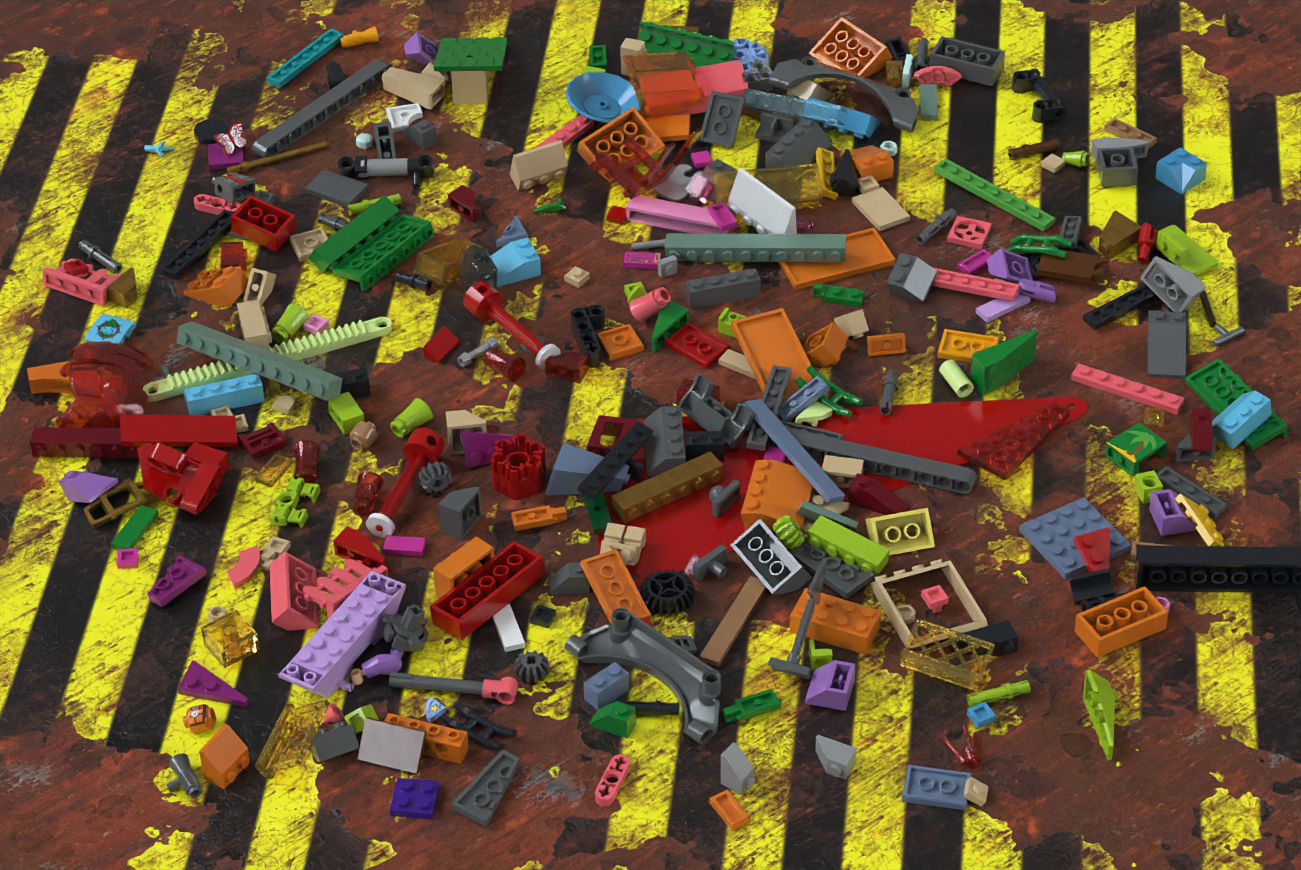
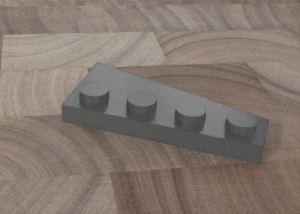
[790,542,875,599]
[451,749,520,827]

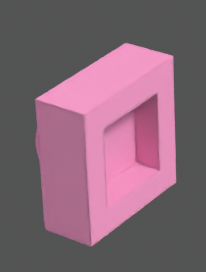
[303,314,329,335]

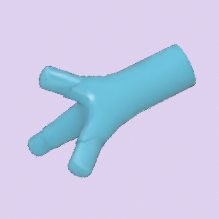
[144,141,173,157]

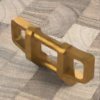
[84,478,161,528]

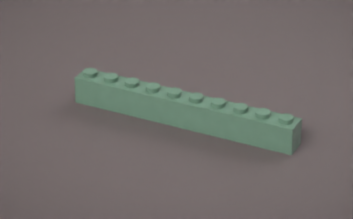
[665,233,847,262]
[176,321,342,401]

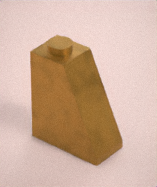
[1098,210,1141,259]

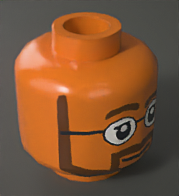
[183,704,216,734]

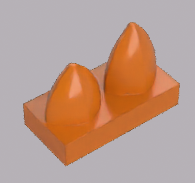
[867,333,906,356]

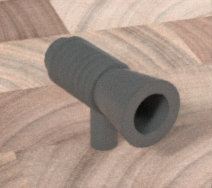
[167,753,202,798]

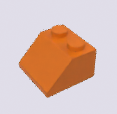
[803,322,848,368]
[199,724,250,789]

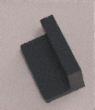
[1069,568,1115,605]

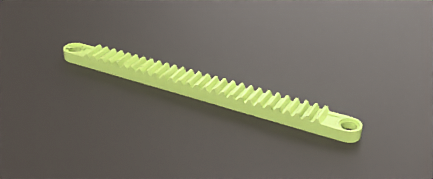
[143,317,392,402]

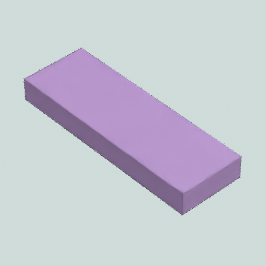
[976,292,1031,323]

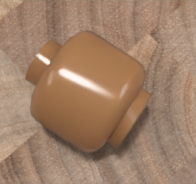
[349,421,378,450]

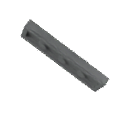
[1156,466,1228,519]

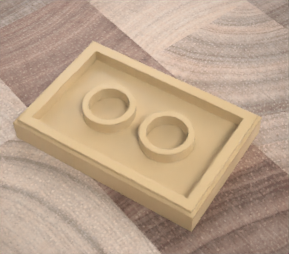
[852,187,910,232]

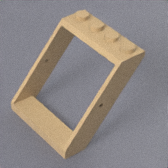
[869,559,988,649]

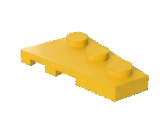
[1175,493,1224,546]

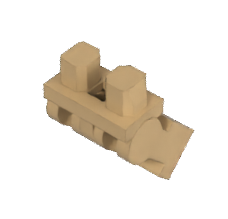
[600,523,646,566]

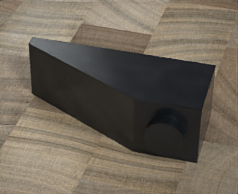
[829,149,859,197]
[951,620,1018,656]

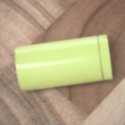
[939,360,974,398]

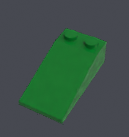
[970,329,1038,395]

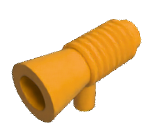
[340,26,379,48]

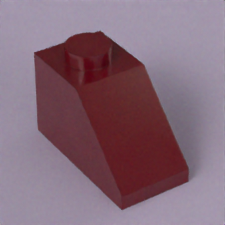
[448,185,476,223]
[1188,408,1212,452]

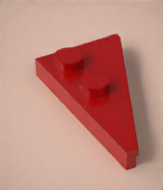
[1073,527,1110,572]

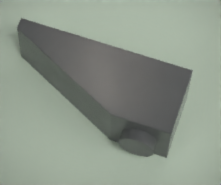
[374,122,396,159]

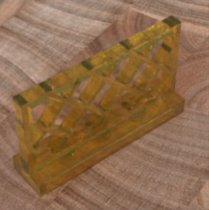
[899,618,995,692]
[255,699,330,780]

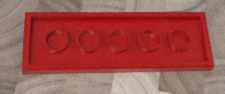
[120,414,238,447]

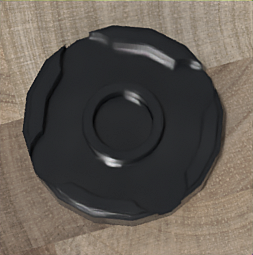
[194,119,228,144]

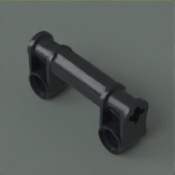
[1012,69,1066,123]

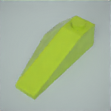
[1083,670,1117,761]

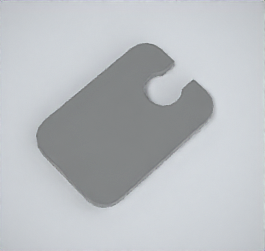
[653,164,703,203]

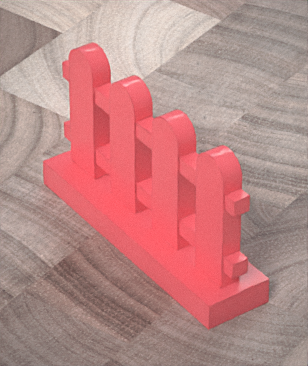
[43,259,121,306]
[303,559,388,618]

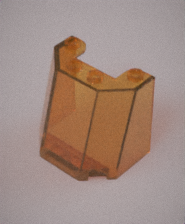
[623,51,704,122]

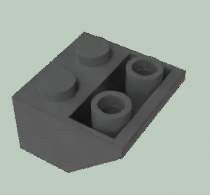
[304,721,360,762]

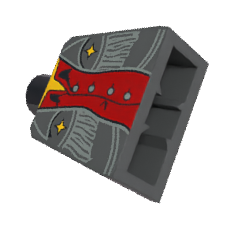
[212,172,256,203]

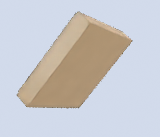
[289,227,328,262]

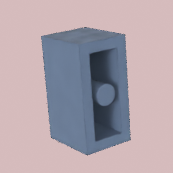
[584,662,629,710]

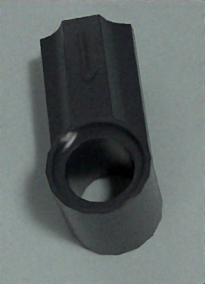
[326,61,346,90]

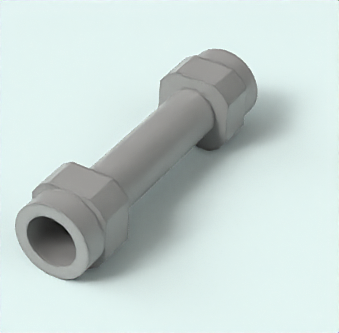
[457,337,499,367]

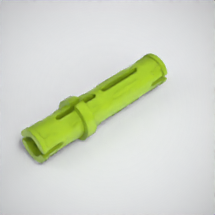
[348,193,401,216]
[967,680,1031,708]

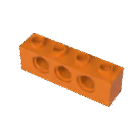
[384,713,469,764]

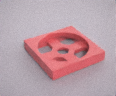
[947,216,992,249]

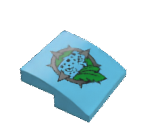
[85,313,136,351]

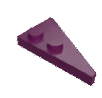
[178,660,248,708]

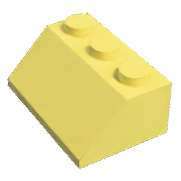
[865,508,935,555]

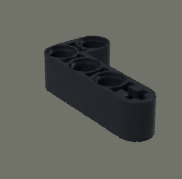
[570,305,605,368]

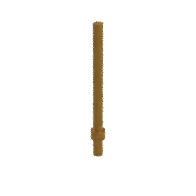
[227,141,327,173]

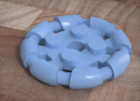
[732,39,769,74]

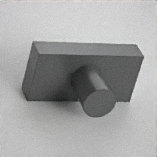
[693,544,728,582]

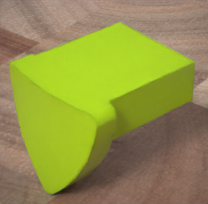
[624,282,648,304]

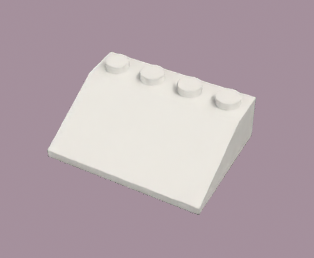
[728,168,797,234]

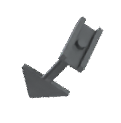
[768,558,828,680]

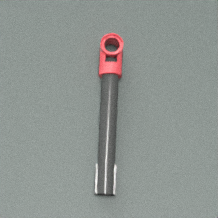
[389,672,519,705]

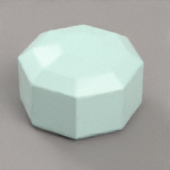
[356,133,373,149]
[880,141,898,156]

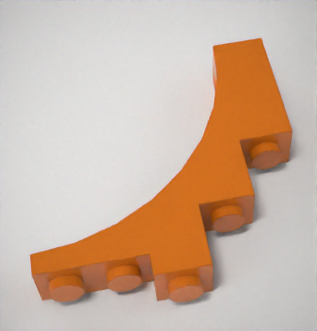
[27,360,128,428]

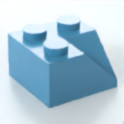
[1155,147,1207,194]

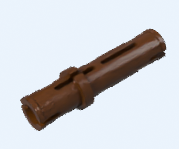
[1008,139,1060,160]

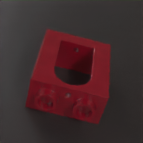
[587,415,636,457]

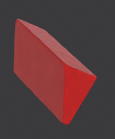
[423,326,460,363]

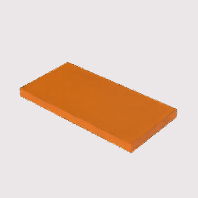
[778,228,896,290]
[731,308,825,404]

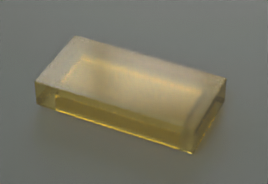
[255,453,292,488]

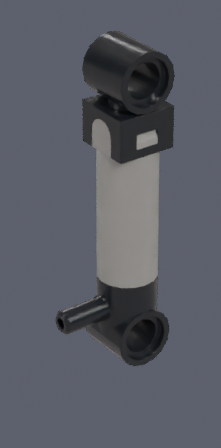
[337,155,435,188]

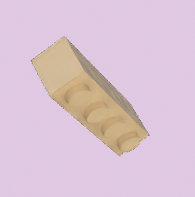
[237,300,272,350]

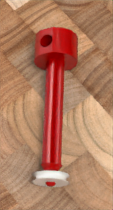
[463,281,561,370]
[366,428,445,538]

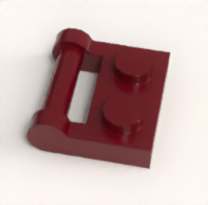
[237,422,287,459]

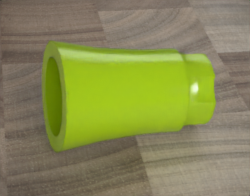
[271,304,309,344]
[390,398,433,438]

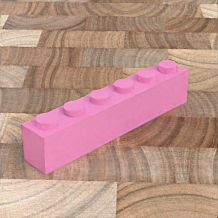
[626,194,734,234]

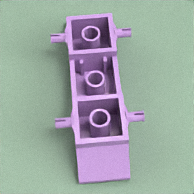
[278,571,406,698]

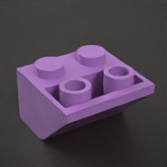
[1149,489,1197,536]
[805,660,855,711]

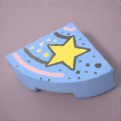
[425,696,446,723]

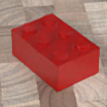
[231,195,296,252]

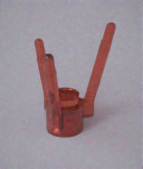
[940,723,983,769]

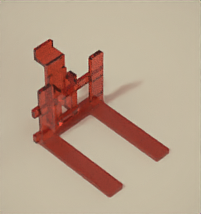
[590,128,703,200]

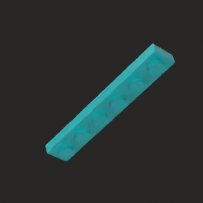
[266,29,344,88]

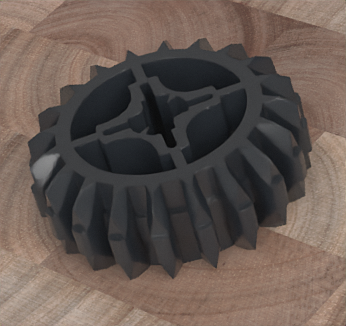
[640,569,695,616]

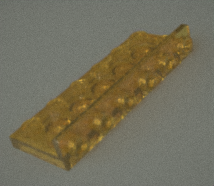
[713,163,823,210]

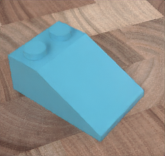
[478,238,541,288]

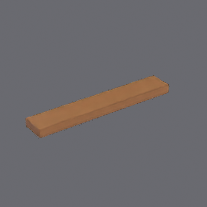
[700,576,767,667]

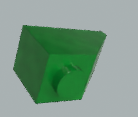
[589,701,636,739]

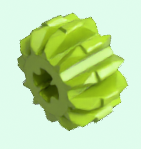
[773,515,805,550]

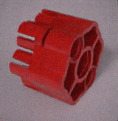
[491,433,546,500]

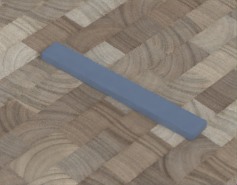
[744,399,845,503]

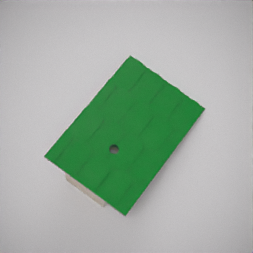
[434,37,508,104]

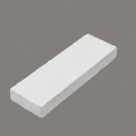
[492,603,525,652]

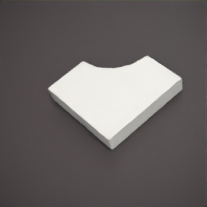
[386,103,423,133]

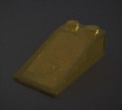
[414,237,489,286]

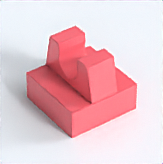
[921,585,949,613]

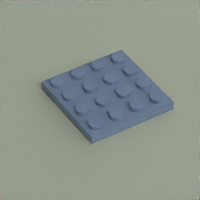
[1019,497,1131,579]

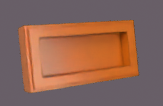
[709,789,751,831]

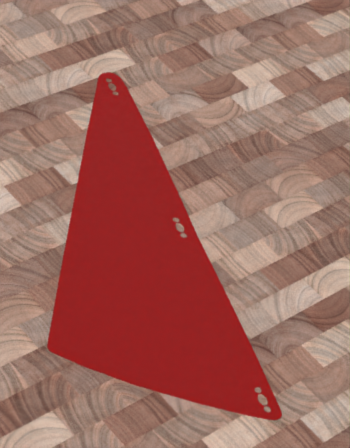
[598,397,1088,588]

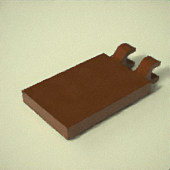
[1037,250,1110,284]

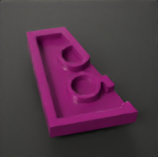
[460,430,518,468]
[147,555,207,607]

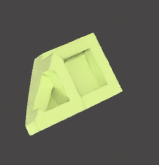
[795,402,833,427]

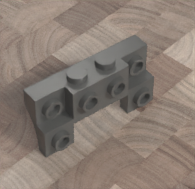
[679,373,755,449]

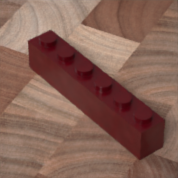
[30,427,141,458]

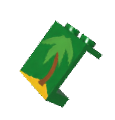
[1105,422,1167,477]

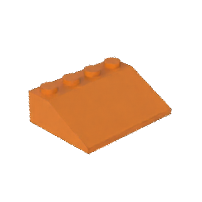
[809,17,893,85]
[577,106,665,183]
[741,460,814,531]

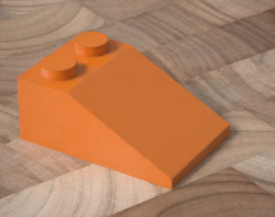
[840,145,894,182]

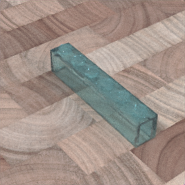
[743,88,847,127]

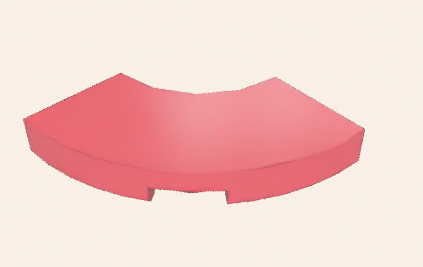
[914,66,962,87]
[227,546,261,588]

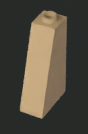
[382,67,445,110]

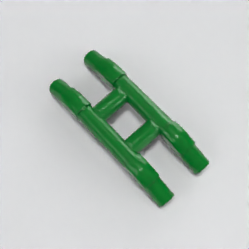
[1005,234,1072,259]
[794,365,863,418]

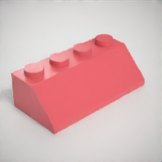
[270,551,319,631]

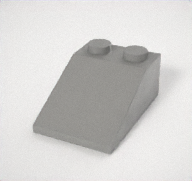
[1140,256,1206,312]

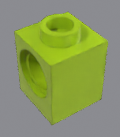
[1134,470,1163,504]

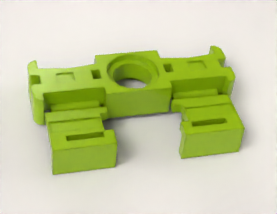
[269,477,321,528]

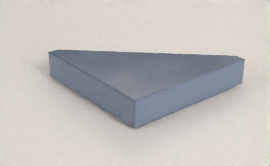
[496,216,528,247]

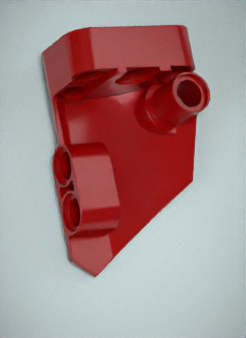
[137,443,224,515]

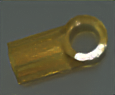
[885,60,903,88]

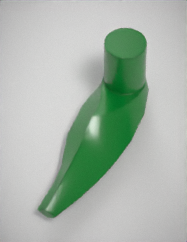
[533,198,566,213]

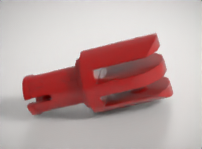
[1137,223,1158,264]

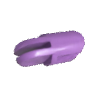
[1018,279,1057,303]

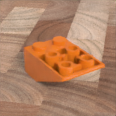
[183,266,249,307]

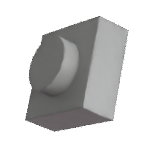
[658,255,677,278]

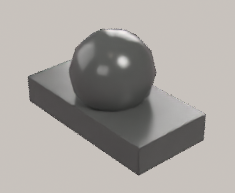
[709,479,741,518]

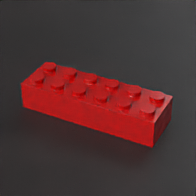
[430,541,546,641]

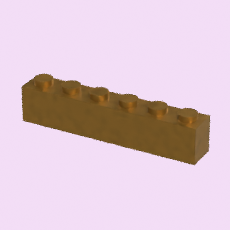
[611,451,723,524]

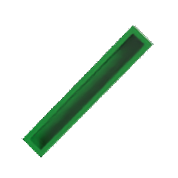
[309,195,399,273]

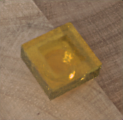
[1143,407,1164,427]

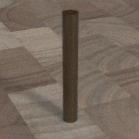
[1199,289,1217,328]

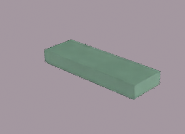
[919,84,938,120]
[796,501,858,531]

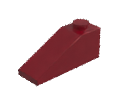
[848,473,910,515]

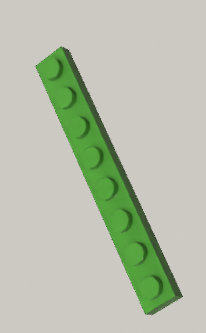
[934,159,1055,232]

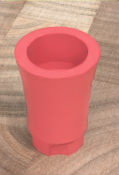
[629,287,671,323]

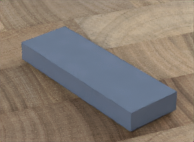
[777,375,830,422]

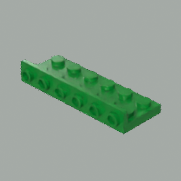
[637,21,736,71]
[332,214,435,291]
[1184,358,1288,450]

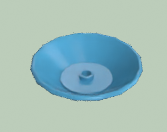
[565,72,643,123]

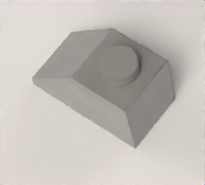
[815,735,857,780]
[721,742,755,795]

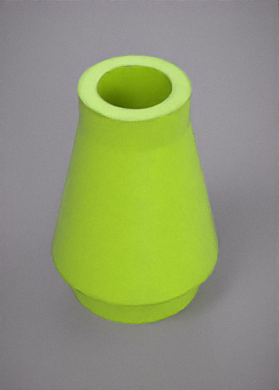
[1062,151,1089,168]

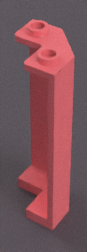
[638,60,750,117]

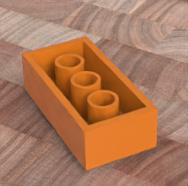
[1074,586,1168,658]
[790,588,881,655]

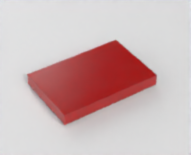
[665,322,731,369]

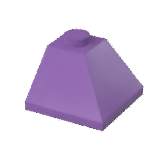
[404,32,439,65]
[987,248,1033,284]
[58,470,118,503]

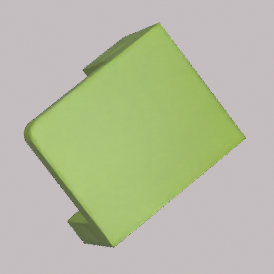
[809,639,833,670]
[344,704,379,735]

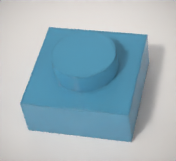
[967,702,996,728]

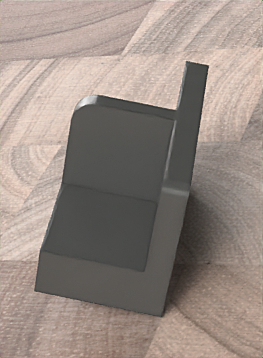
[755,112,794,143]

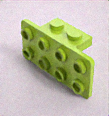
[1155,225,1218,276]

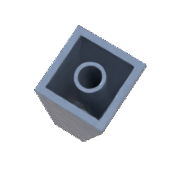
[545,442,630,496]

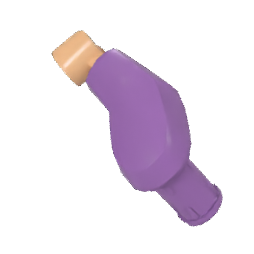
[350,647,404,685]

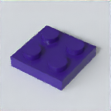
[390,778,440,819]

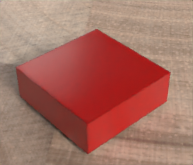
[606,206,626,224]
[64,259,89,276]

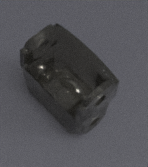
[458,245,497,292]

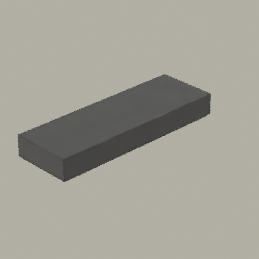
[1058,216,1083,248]

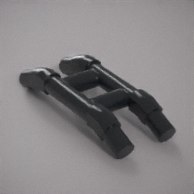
[440,701,517,751]

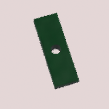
[583,492,612,535]

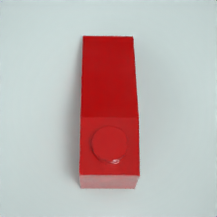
[333,526,386,569]

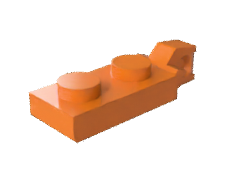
[511,505,567,531]

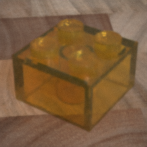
[201,610,260,668]

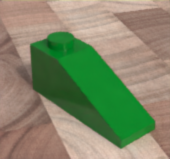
[652,301,689,352]

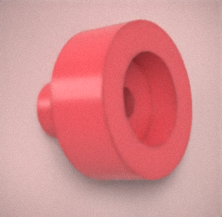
[322,703,345,725]

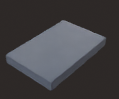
[902,765,972,810]

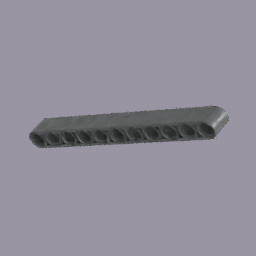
[252,59,392,158]
[768,428,977,494]

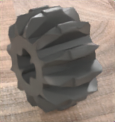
[419,461,452,494]
[515,650,549,684]

